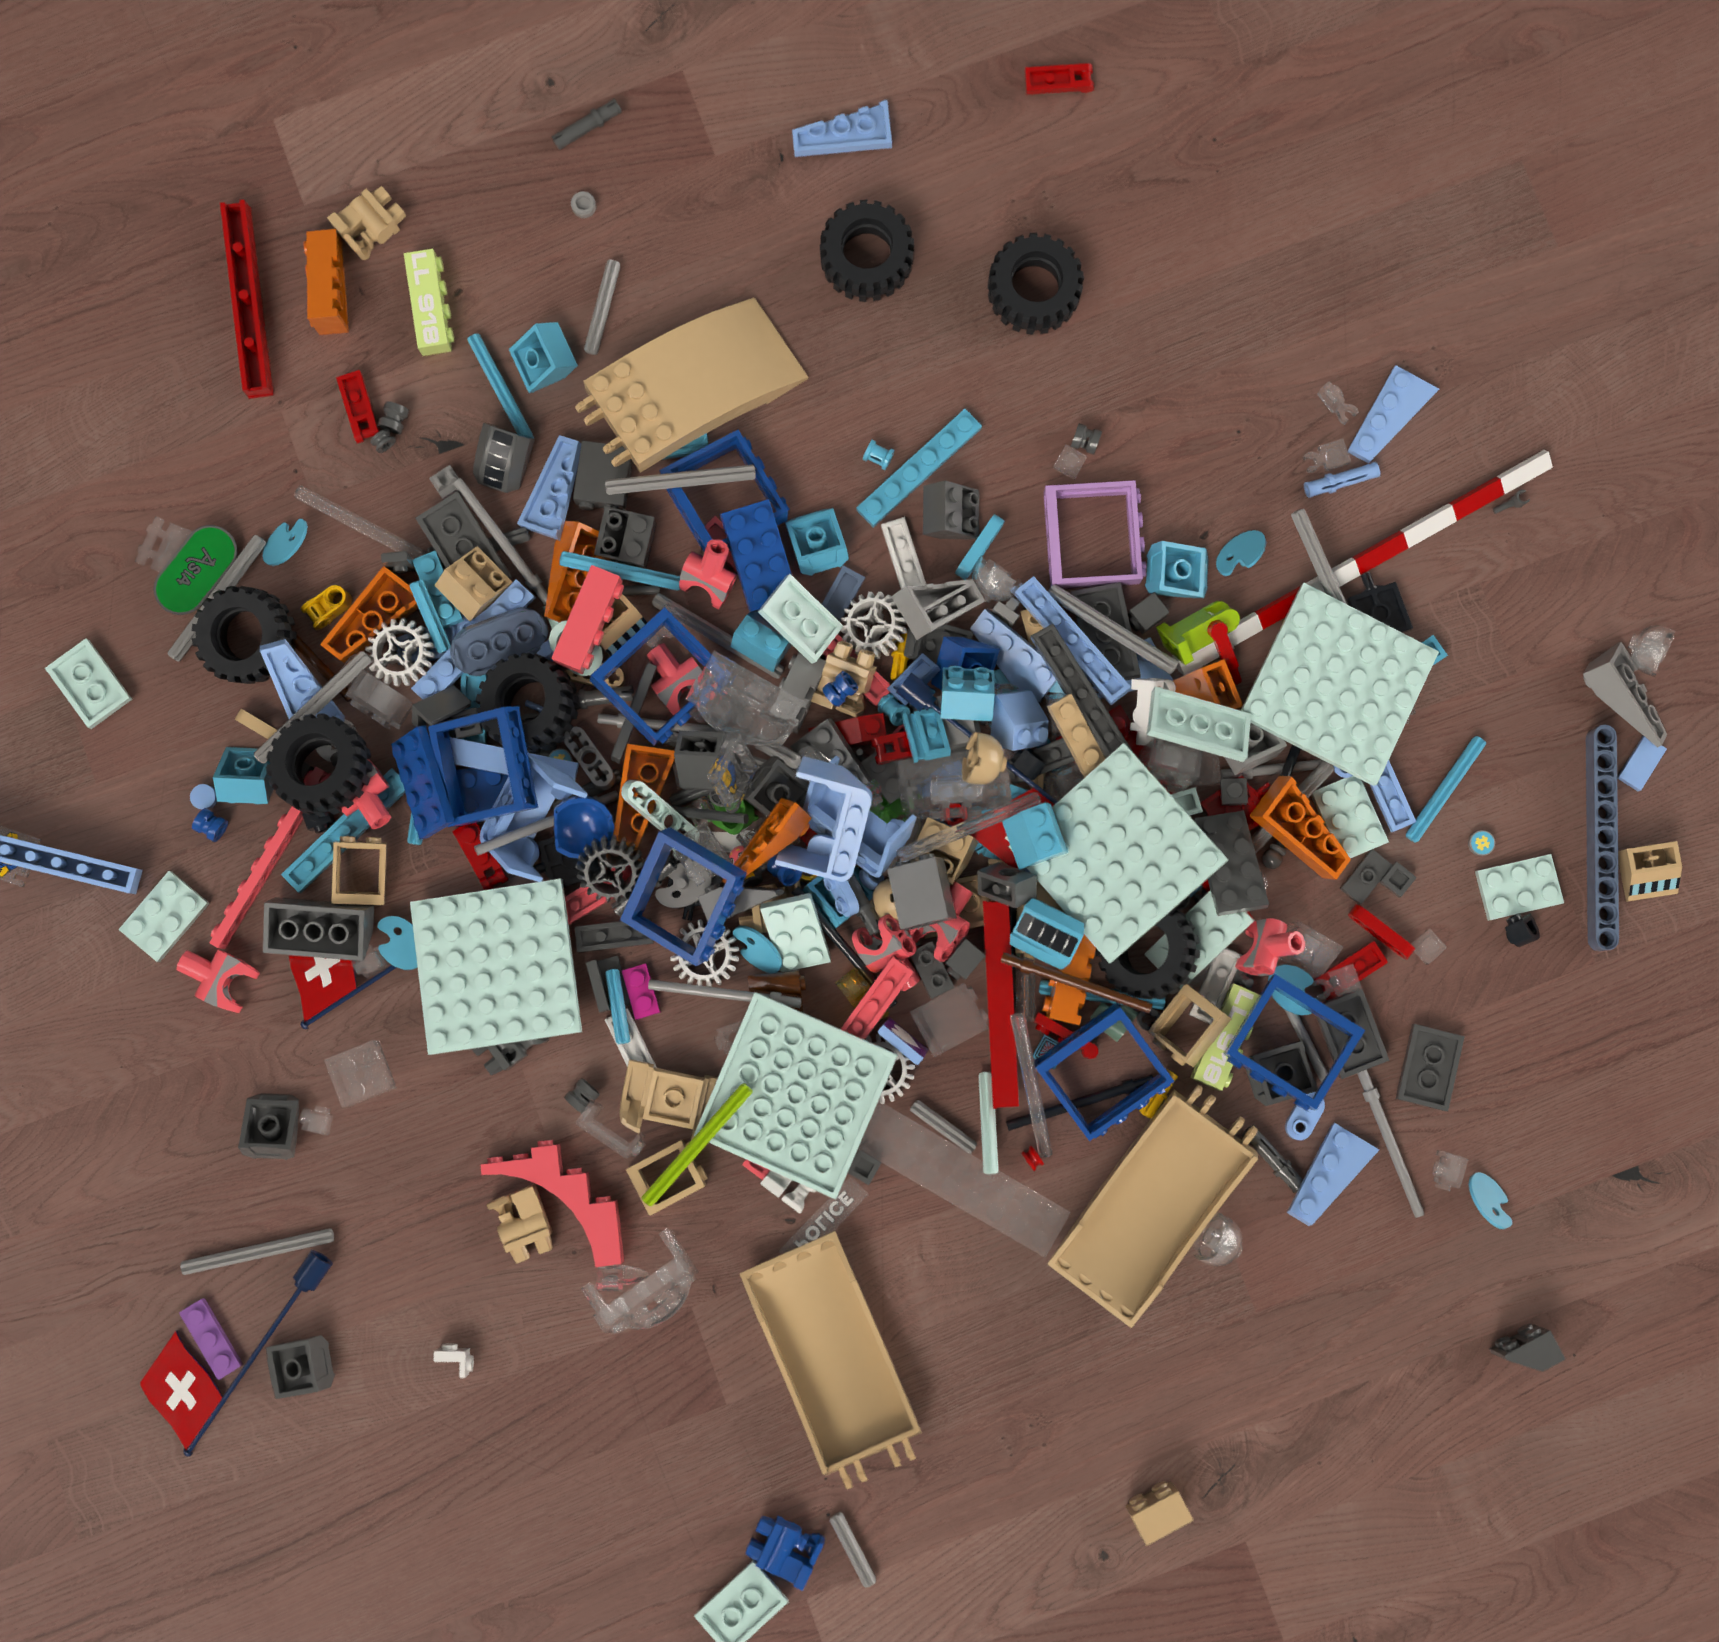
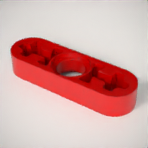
[1348,904,1415,960]

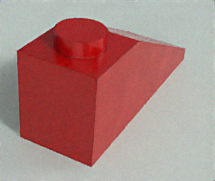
[808,713,886,748]

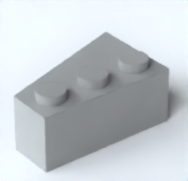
[891,579,985,640]
[767,652,826,734]

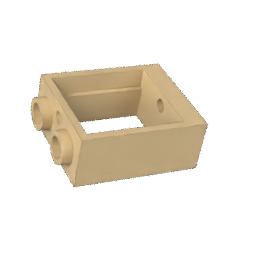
[331,836,387,905]
[1148,984,1231,1068]
[626,1139,708,1216]

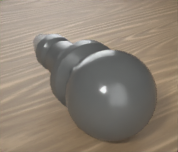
[1262,841,1286,869]

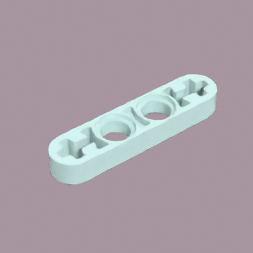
[621,780,698,842]

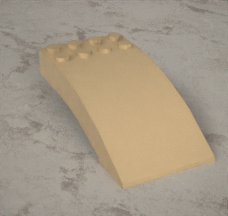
[575,297,808,473]
[1047,1085,1258,1328]
[739,1231,922,1489]

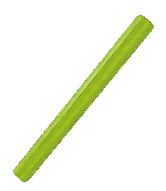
[641,1083,753,1207]

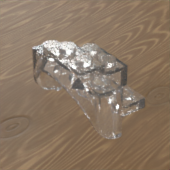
[685,651,804,749]

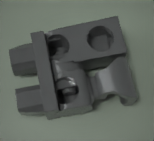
[472,1038,549,1075]

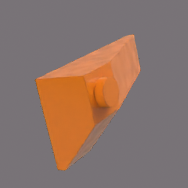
[544,521,601,623]
[722,798,811,883]

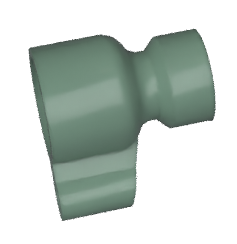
[1090,1002,1139,1042]

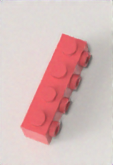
[551,565,624,674]

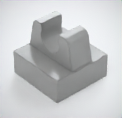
[429,465,459,500]
[992,597,1020,628]

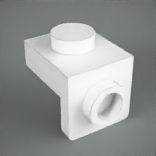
[434,1343,474,1378]

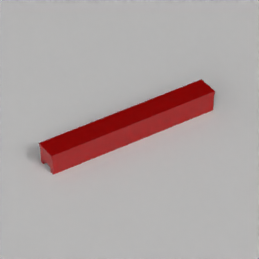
[220,199,274,399]
[983,901,1019,1109]

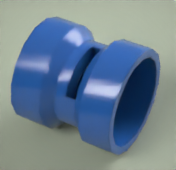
[823,671,858,707]
[192,808,228,842]
[767,852,802,886]

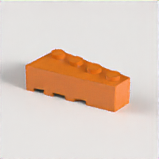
[304,229,349,335]
[320,566,419,664]
[613,744,675,850]
[1249,776,1351,880]
[1042,935,1096,1025]

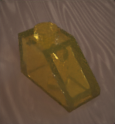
[835,968,890,1023]

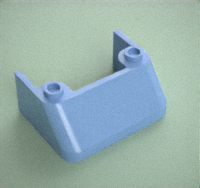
[480,755,588,882]
[775,756,872,882]
[803,756,917,877]

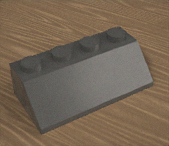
[263,897,374,961]

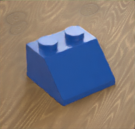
[931,636,1000,690]

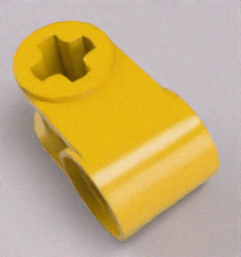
[301,585,352,630]

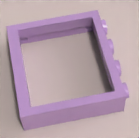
[1043,481,1146,589]

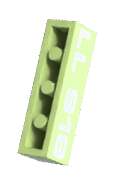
[404,249,454,356]
[1190,983,1259,1091]

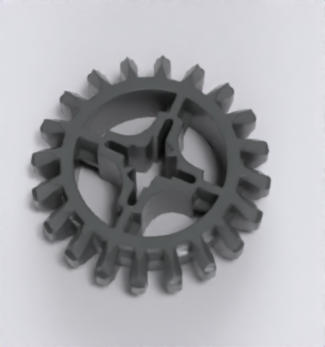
[576,834,645,904]

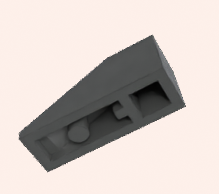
[698,883,785,921]

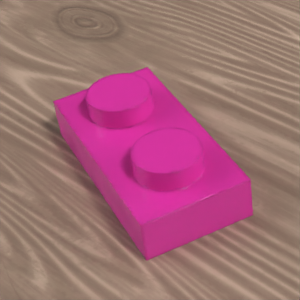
[622,963,661,1020]

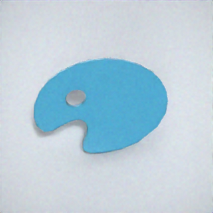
[263,519,308,566]
[1216,530,1267,576]
[377,916,418,970]
[733,926,782,973]
[1268,964,1319,1015]
[1469,1172,1512,1229]

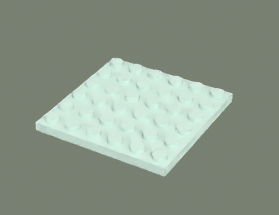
[1241,583,1439,786]
[1008,743,1229,963]
[410,879,582,1055]
[693,992,898,1199]

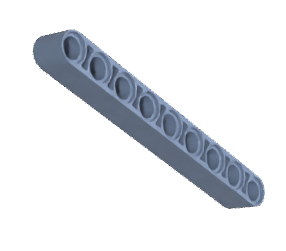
[1586,725,1619,952]

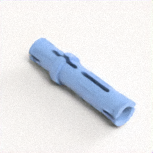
[1304,462,1380,498]

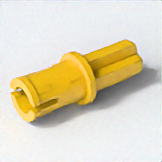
[890,631,909,681]
[1139,1069,1178,1119]

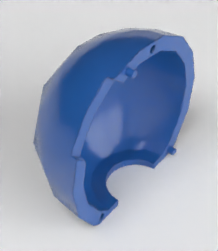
[553,796,614,859]

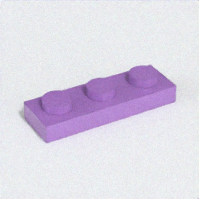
[179,1298,243,1380]

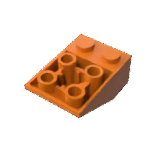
[1163,659,1243,710]

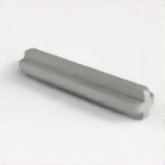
[752,734,802,769]
[910,1100,977,1154]
[830,1512,876,1588]

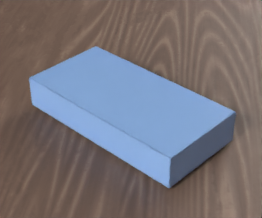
[1617,736,1667,791]

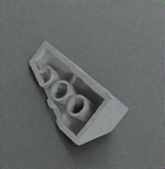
[1583,642,1667,747]

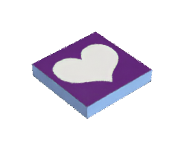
[878,1017,929,1065]

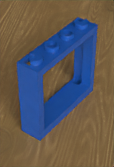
[659,430,790,552]
[590,607,729,746]
[428,707,538,827]
[620,827,747,966]
[1224,974,1365,1111]
[1033,1002,1174,1141]

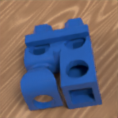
[745,1515,825,1591]

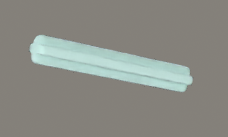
[978,1072,998,1174]

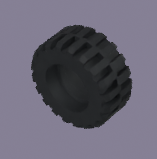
[820,200,914,302]
[987,233,1084,335]
[192,586,297,684]
[476,653,579,754]
[266,713,372,817]
[1096,908,1200,1000]

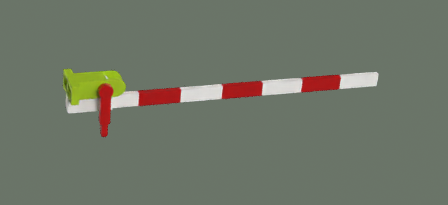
[1156,450,1553,685]

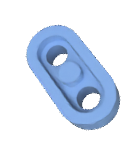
[824,878,859,917]
[1285,1092,1325,1140]

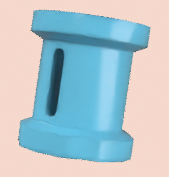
[863,440,895,470]
[878,694,910,726]

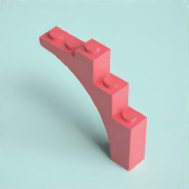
[480,1140,624,1267]

